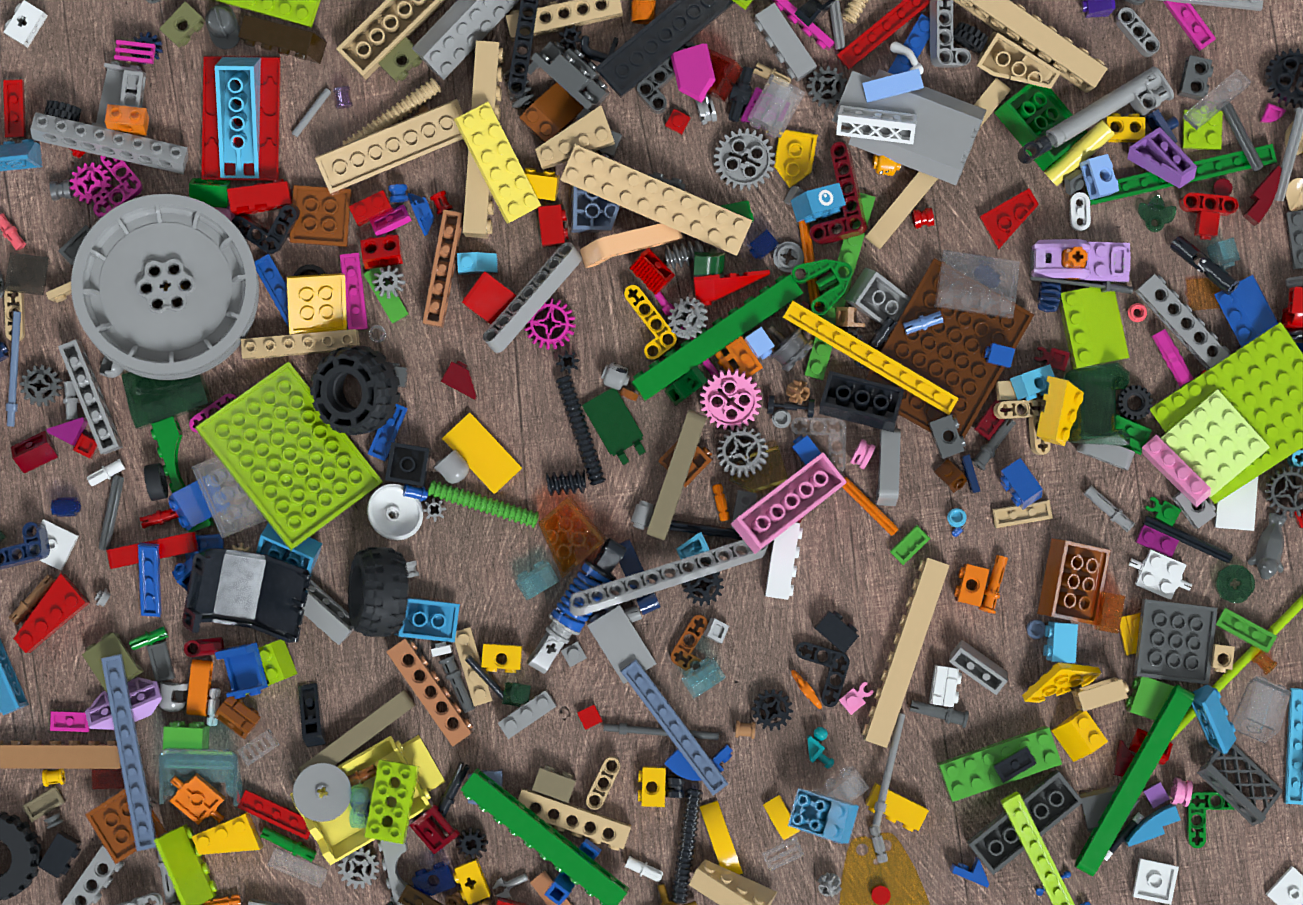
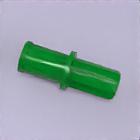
[129,626,169,650]

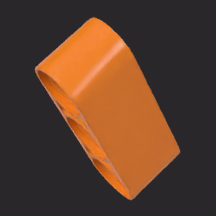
[186,659,213,717]

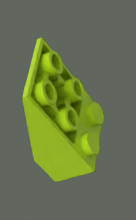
[246,640,297,695]

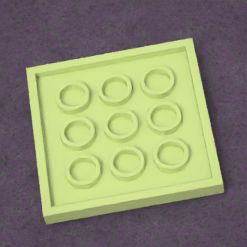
[1160,389,1270,498]

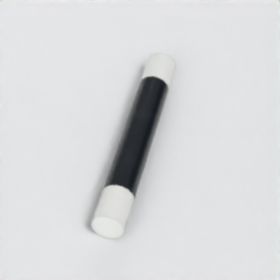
[1104,812,1144,861]

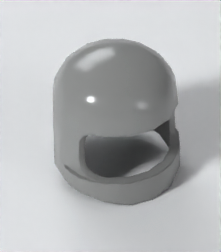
[433,450,469,484]
[159,682,189,712]

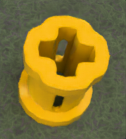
[42,769,66,787]

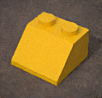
[1051,710,1108,762]

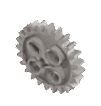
[713,128,775,191]

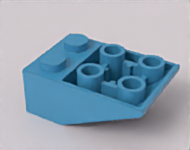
[788,788,859,844]

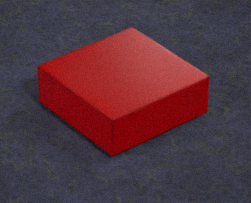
[73,433,97,459]
[577,704,603,730]

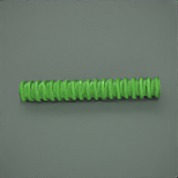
[428,480,539,528]

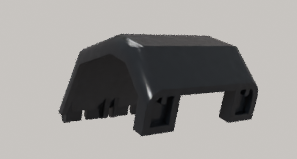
[182,548,312,643]

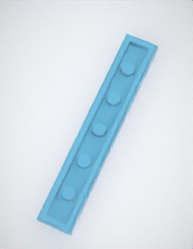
[1284,688,1303,805]

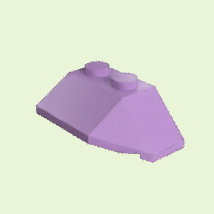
[85,677,162,730]

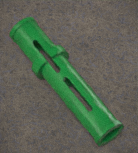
[260,826,317,863]

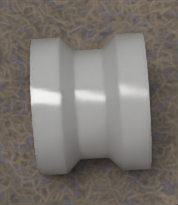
[406,561,419,578]

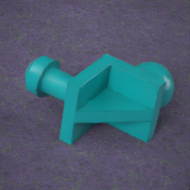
[807,727,835,769]

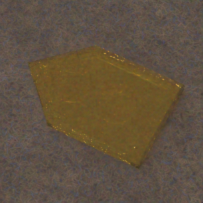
[729,445,788,493]

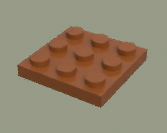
[289,185,352,247]
[85,789,166,864]

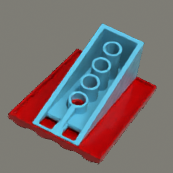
[201,56,281,180]

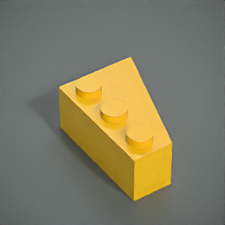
[192,812,264,855]

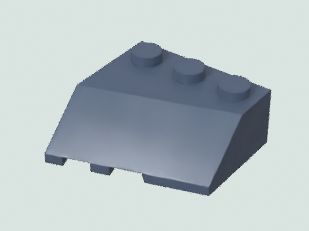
[571,185,619,233]

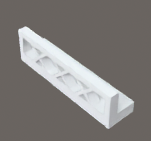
[836,105,917,144]

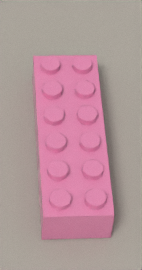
[731,453,847,554]

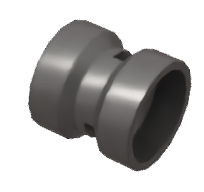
[50,180,74,201]

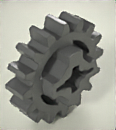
[807,66,847,109]
[19,365,63,407]

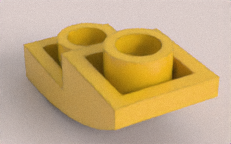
[763,795,801,840]

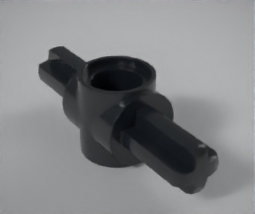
[728,66,754,122]

